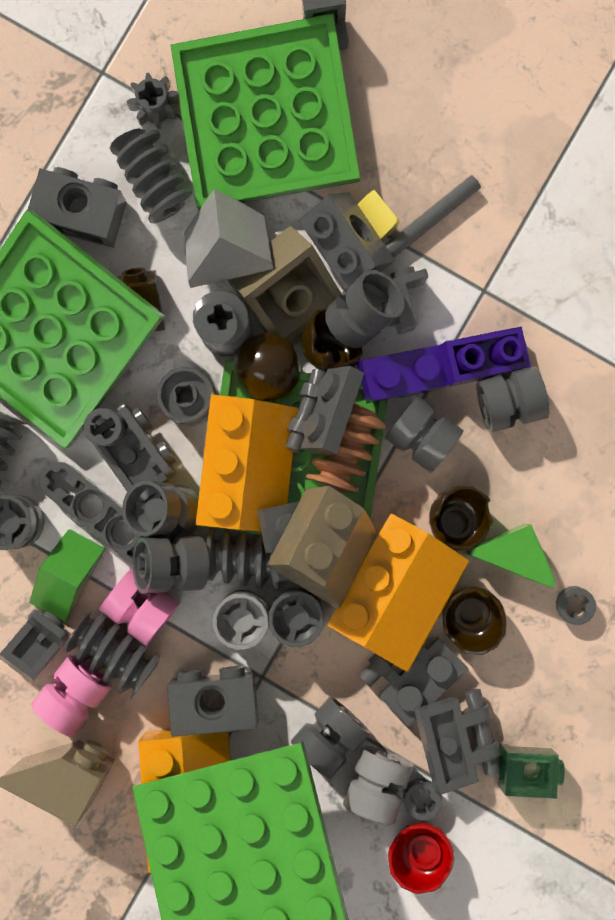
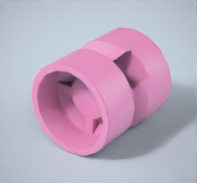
[99,568,180,647]
[31,655,112,737]

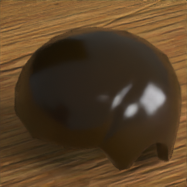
[301,308,363,373]
[233,332,301,400]
[429,486,493,551]
[442,586,507,655]

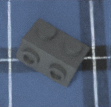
[93,403,177,491]

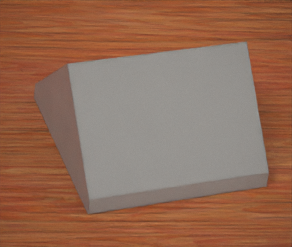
[184,189,273,288]

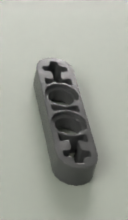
[39,462,144,565]

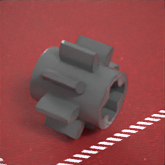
[127,72,179,129]

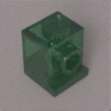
[498,744,565,799]

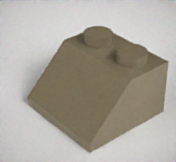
[227,226,341,346]
[267,485,377,608]
[0,740,115,827]

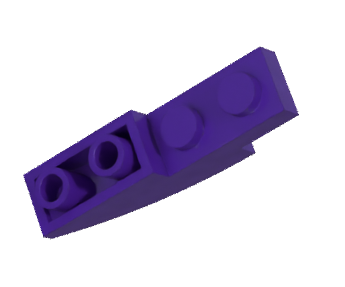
[357,326,531,404]

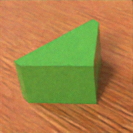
[467,524,555,588]
[29,529,106,622]

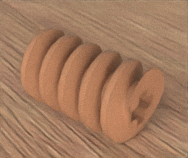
[306,403,386,494]

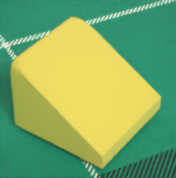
[358,190,400,240]

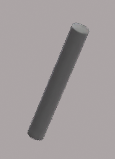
[385,175,481,258]

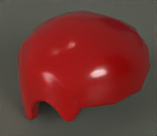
[388,822,455,894]

